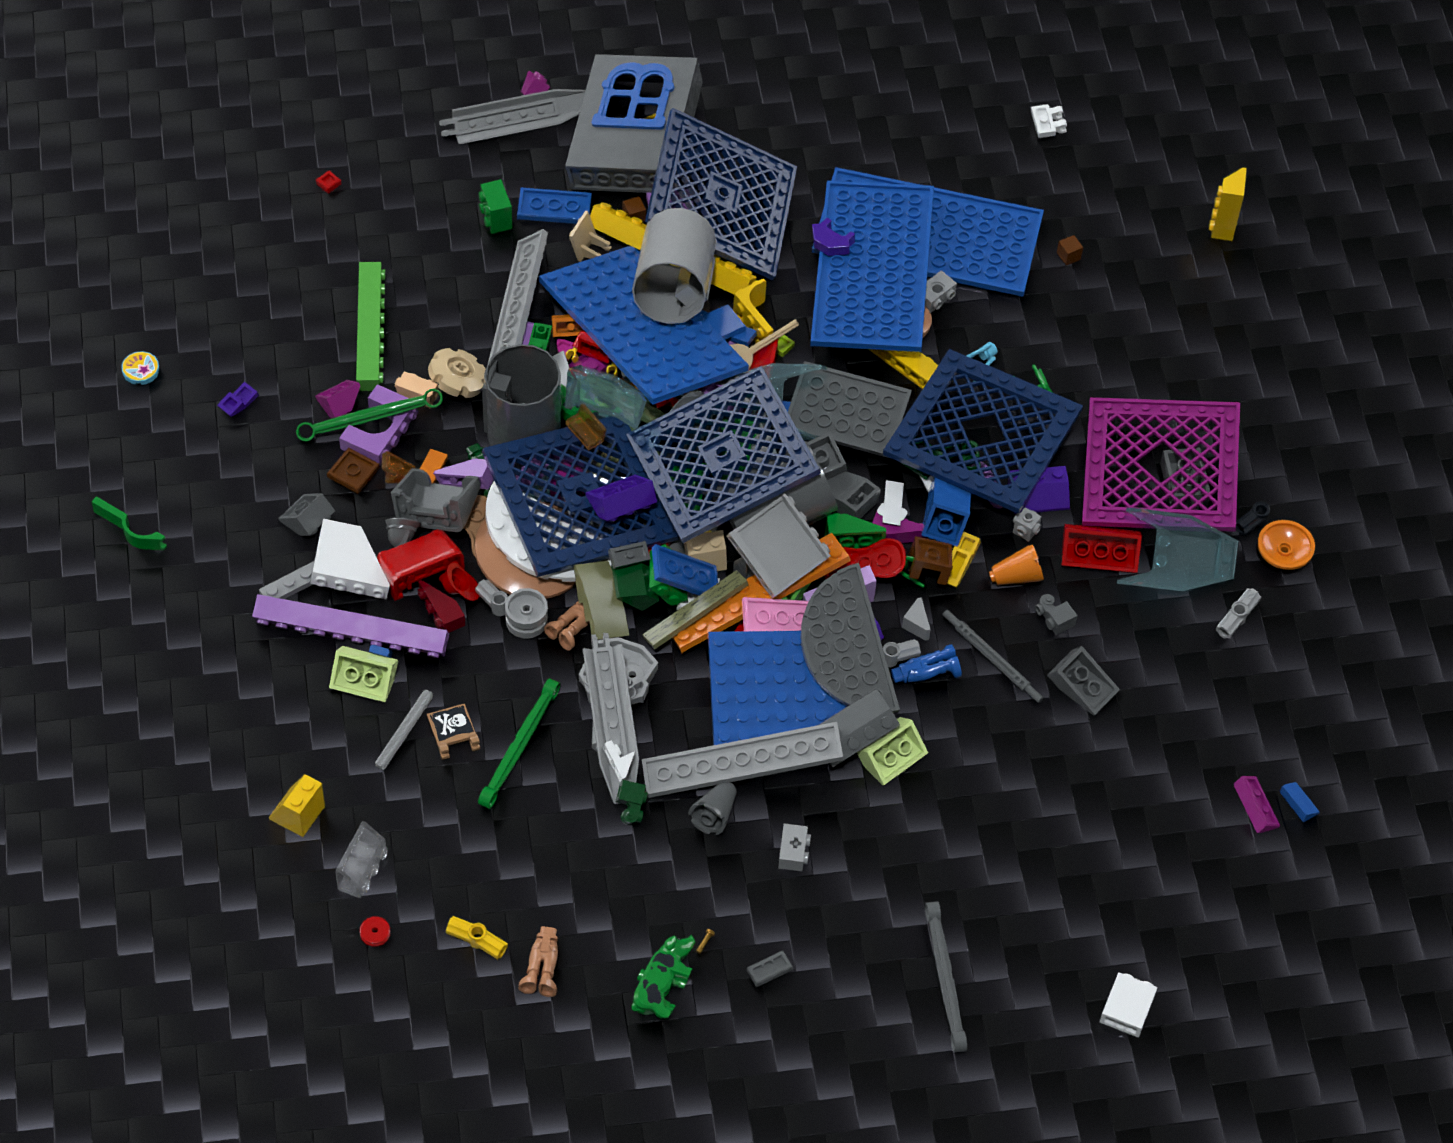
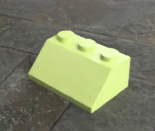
[329,646,398,702]
[857,717,928,785]

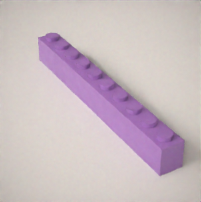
[252,594,449,658]

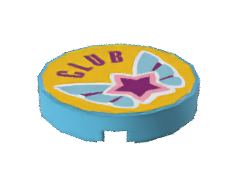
[122,351,159,385]

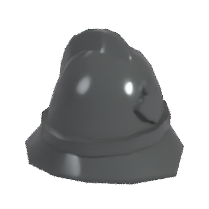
[385,518,422,548]

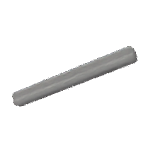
[375,690,433,770]

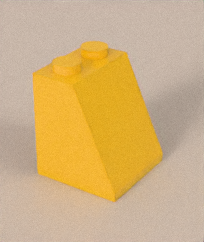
[269,774,325,837]

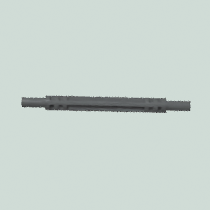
[943,610,1044,703]

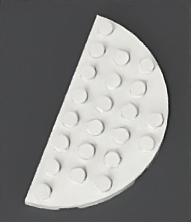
[485,481,612,582]

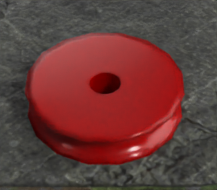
[360,916,390,946]

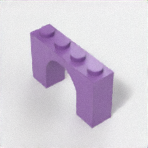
[339,384,418,465]

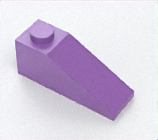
[434,459,494,489]

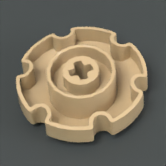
[428,348,486,398]

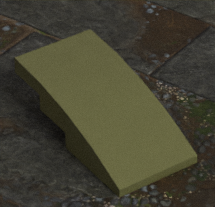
[573,561,629,640]

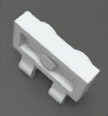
[1031,104,1067,138]

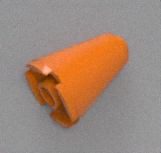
[989,545,1044,585]

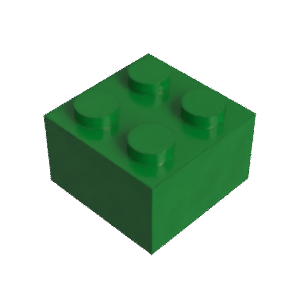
[478,180,512,234]

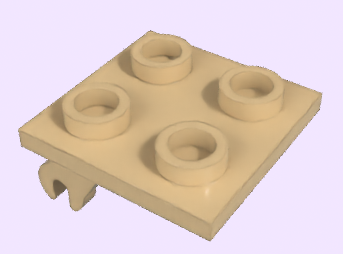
[569,211,612,262]

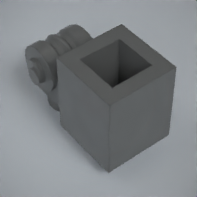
[1035,594,1078,635]

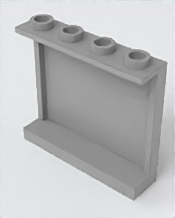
[727,493,831,599]

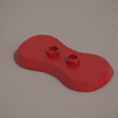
[824,538,906,579]

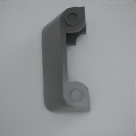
[391,468,480,532]

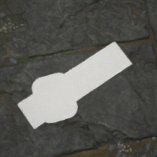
[877,480,908,525]

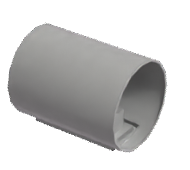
[632,208,716,324]

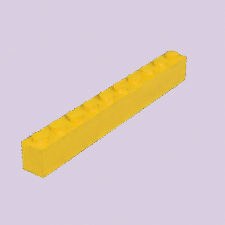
[590,202,757,295]

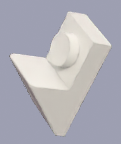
[602,740,635,782]

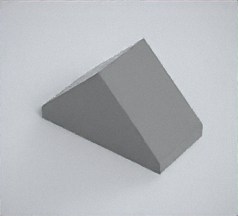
[902,598,930,640]

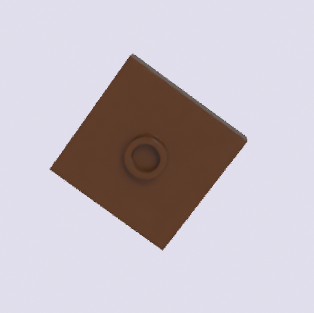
[327,447,380,494]

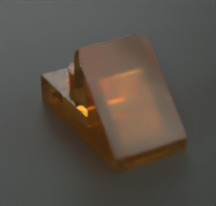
[382,451,415,483]

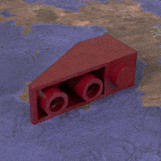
[417,580,465,633]

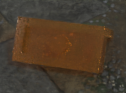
[565,403,607,450]

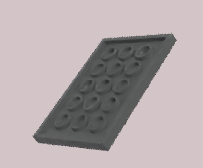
[788,361,912,459]

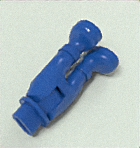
[891,644,962,683]

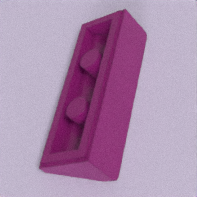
[1234,776,1280,833]

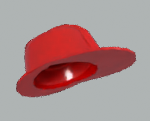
[439,562,480,601]

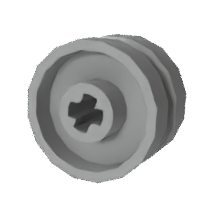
[505,588,548,638]

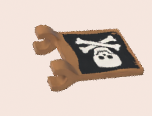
[427,703,480,760]

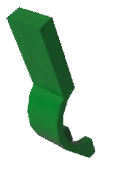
[92,496,167,550]

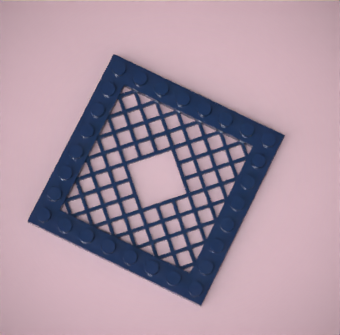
[883,349,1083,514]

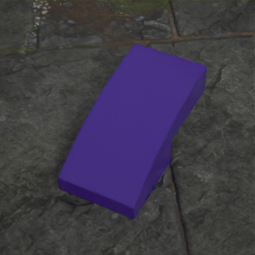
[217,382,259,417]

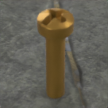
[696,929,715,954]

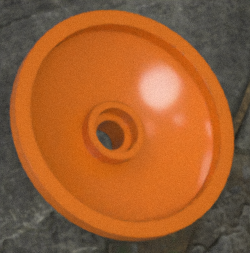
[1257,520,1315,570]

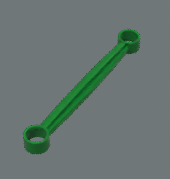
[296,388,443,441]
[478,678,561,809]

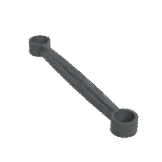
[925,901,967,1053]

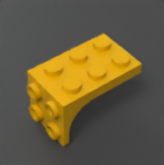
[733,279,773,344]

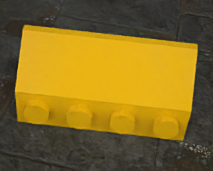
[1209,168,1246,241]

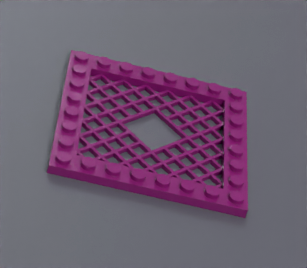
[1082,397,1240,532]

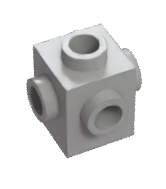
[1013,508,1042,542]

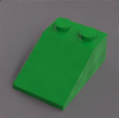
[825,513,886,548]

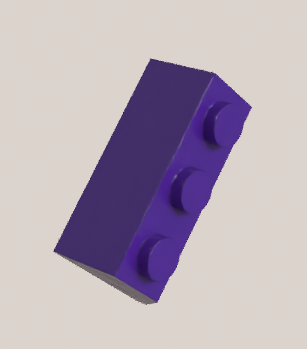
[1008,466,1070,514]
[585,474,657,522]

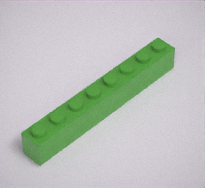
[356,262,385,391]

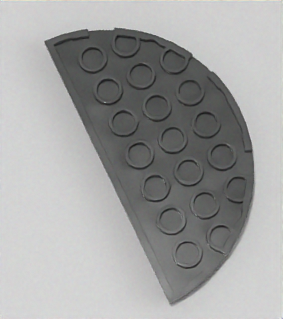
[800,563,900,713]

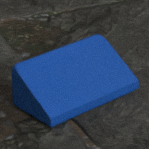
[1280,782,1320,822]

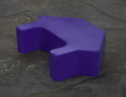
[812,218,855,256]

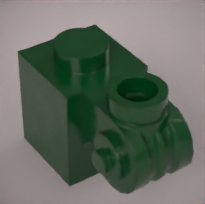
[615,780,648,825]

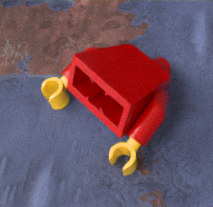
[566,331,618,378]

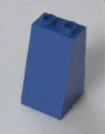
[921,477,971,547]

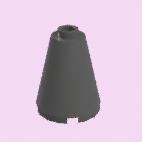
[688,782,737,835]

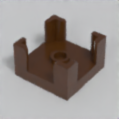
[909,536,953,585]

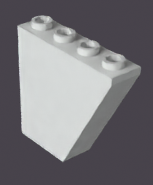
[310,519,390,599]

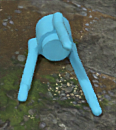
[967,342,998,382]

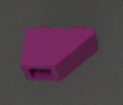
[521,70,550,95]

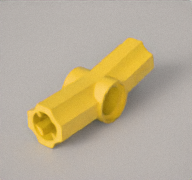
[446,916,508,960]

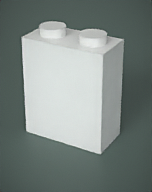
[1100,972,1157,1038]

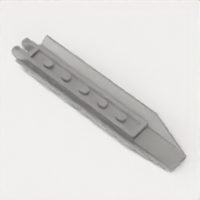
[439,89,586,144]
[583,633,639,804]

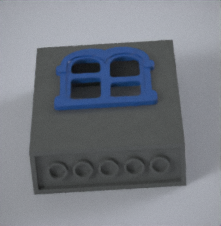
[565,54,703,193]

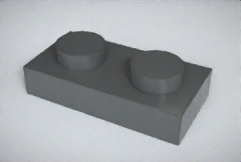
[608,541,651,569]

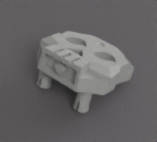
[579,637,658,705]

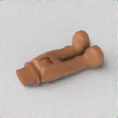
[544,601,590,651]
[518,926,558,997]

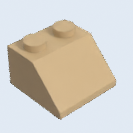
[683,530,727,571]

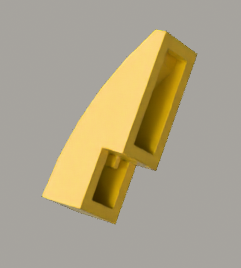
[947,532,981,588]

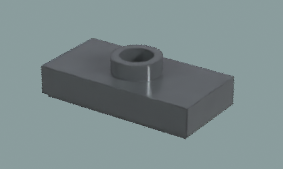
[747,951,793,987]

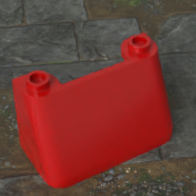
[376,529,465,601]

